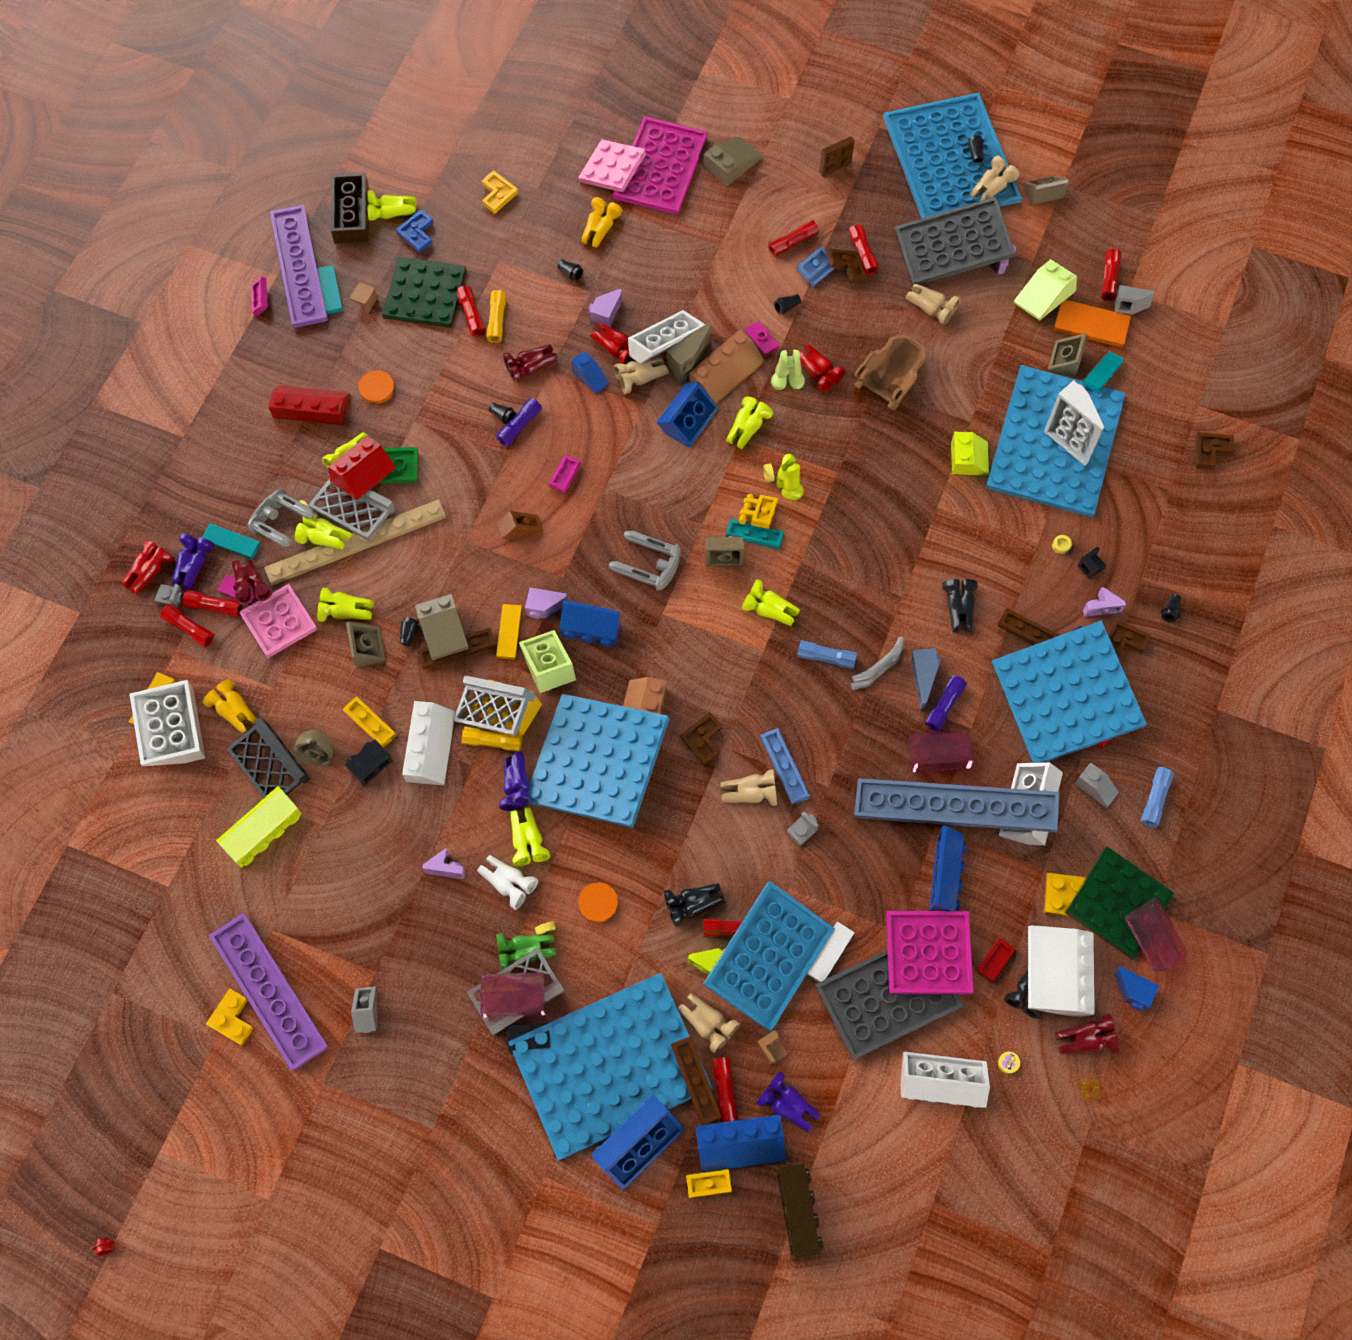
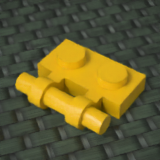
[739,494,778,529]

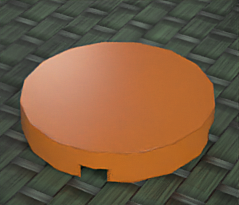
[359,370,395,404]
[578,882,618,923]

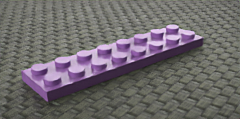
[270,205,328,328]
[208,913,329,1072]

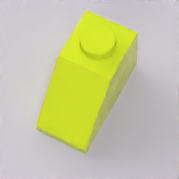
[688,948,725,975]

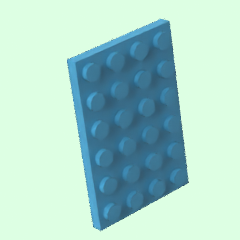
[703,881,835,1032]

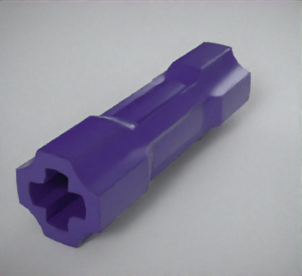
[496,398,542,447]
[925,675,967,732]

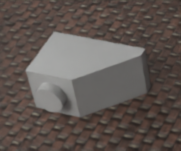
[1075,762,1119,808]
[351,987,378,1033]

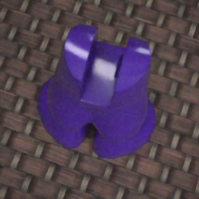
[171,534,214,589]
[499,752,532,811]
[756,1071,821,1132]

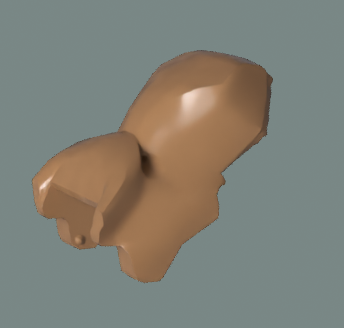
[854,335,926,410]

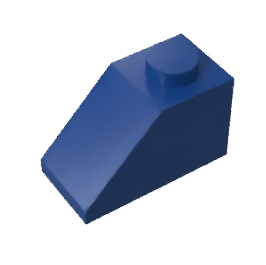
[571,350,609,395]
[1114,966,1159,1011]

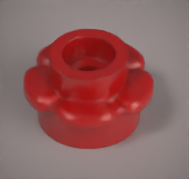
[92,1237,114,1256]

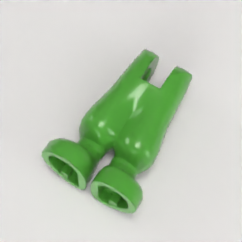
[496,934,556,971]

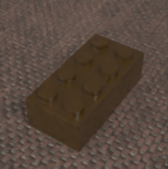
[331,173,369,244]
[776,1163,824,1261]

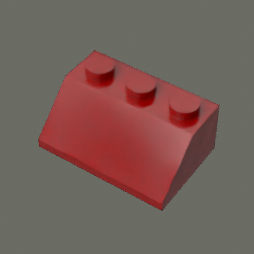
[328,436,396,500]

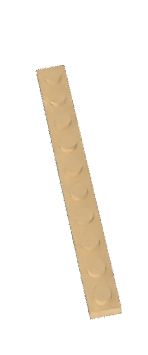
[264,499,446,586]

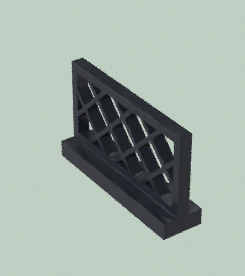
[226,717,311,798]

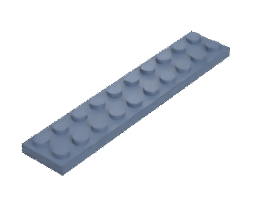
[854,778,1059,833]

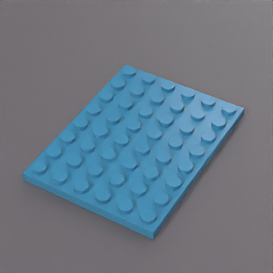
[883,93,1022,219]
[986,365,1125,518]
[508,973,713,1161]

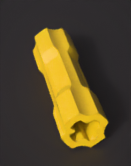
[487,290,506,343]
[461,727,523,752]

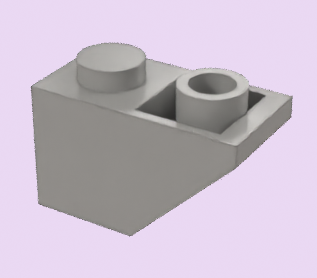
[1114,285,1155,315]

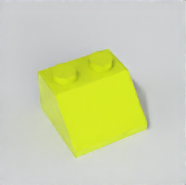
[951,432,989,476]

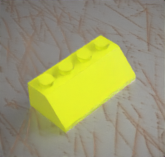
[216,786,302,868]

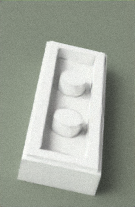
[806,922,855,982]

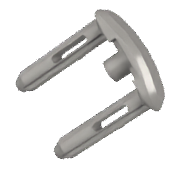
[248,490,315,547]
[609,530,681,591]

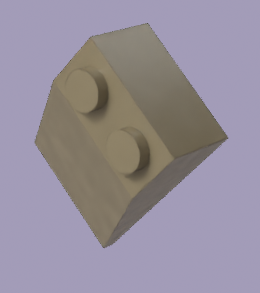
[703,136,763,186]
[667,322,711,384]
[415,594,469,660]

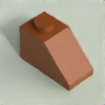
[497,511,543,540]

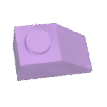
[588,289,623,327]
[525,588,568,619]

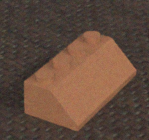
[689,329,764,404]
[623,677,667,714]

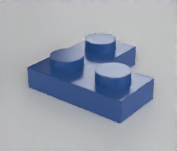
[396,209,433,253]

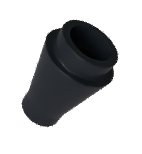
[967,135,984,163]
[557,259,583,281]
[774,294,801,314]
[489,402,516,424]
[1161,594,1182,622]
[399,617,420,646]

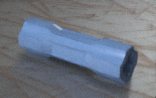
[797,640,857,670]
[1140,767,1174,828]

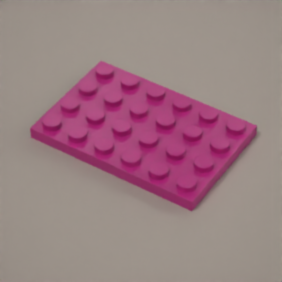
[613,116,708,215]

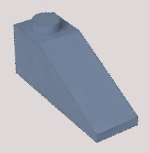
[910,648,941,711]

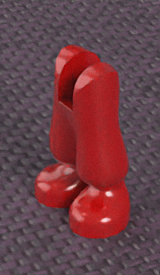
[590,323,633,364]
[799,344,846,392]
[121,540,175,595]

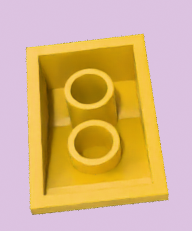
[472,680,542,735]

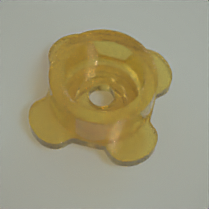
[1078,1079,1101,1101]

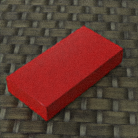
[976,938,1016,983]

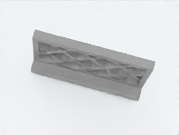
[308,474,395,541]
[453,676,535,736]
[467,948,564,1035]

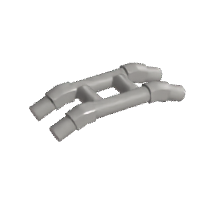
[850,637,906,691]

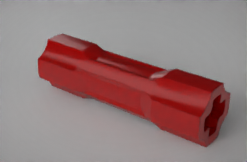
[768,220,819,257]
[848,224,879,275]
[1101,249,1121,301]
[456,285,486,337]
[183,590,243,618]
[160,604,215,648]
[703,919,742,937]
[712,1057,738,1123]

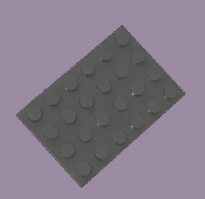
[895,197,1015,285]
[815,950,964,1061]

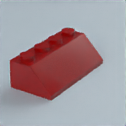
[268,385,350,425]

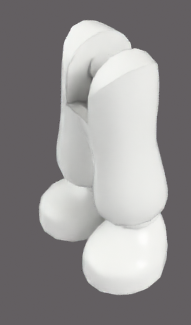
[477,855,538,910]

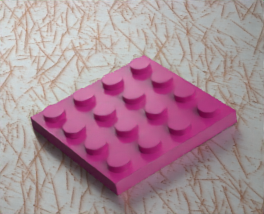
[886,911,973,995]

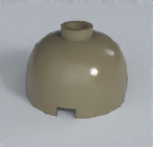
[293,730,334,767]

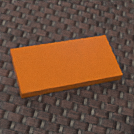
[1054,300,1131,348]

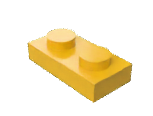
[686,1169,732,1198]

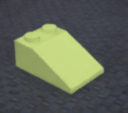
[1014,259,1077,321]
[519,630,576,693]

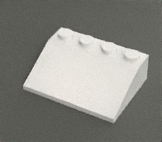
[1044,380,1104,466]
[130,680,206,766]
[1028,925,1095,1018]

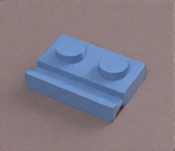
[796,246,835,287]

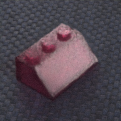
[907,730,974,772]
[1124,897,1187,972]
[480,972,545,1017]

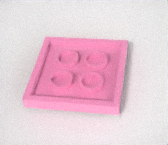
[578,140,646,192]
[239,584,318,658]

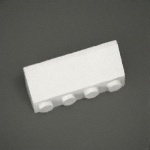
[628,310,705,364]
[402,701,456,786]
[999,762,1063,845]
[901,1052,990,1108]

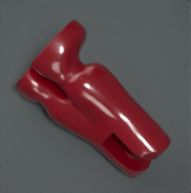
[503,344,558,383]
[232,558,272,604]
[1055,1014,1120,1054]

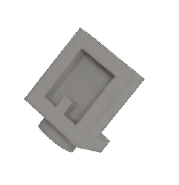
[154,584,184,609]
[786,812,818,846]

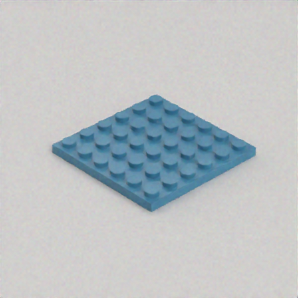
[992,620,1147,763]
[529,694,670,828]

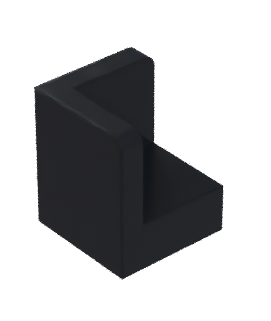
[1077,546,1106,580]

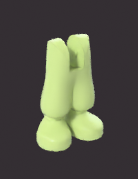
[771,350,805,390]

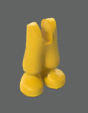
[581,197,622,248]
[203,679,257,735]

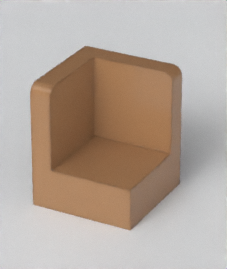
[350,282,378,313]
[757,1030,787,1066]

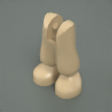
[970,156,1020,201]
[905,284,961,325]
[614,357,669,394]
[720,769,777,806]
[677,993,740,1053]

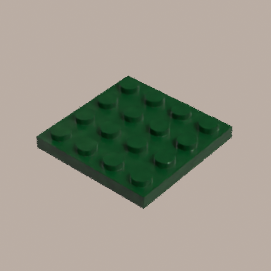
[382,257,466,328]
[1065,846,1174,960]

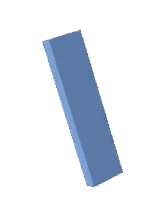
[760,728,810,805]

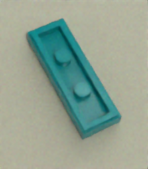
[317,265,343,314]
[1082,351,1125,393]
[726,519,784,550]
[202,523,261,560]

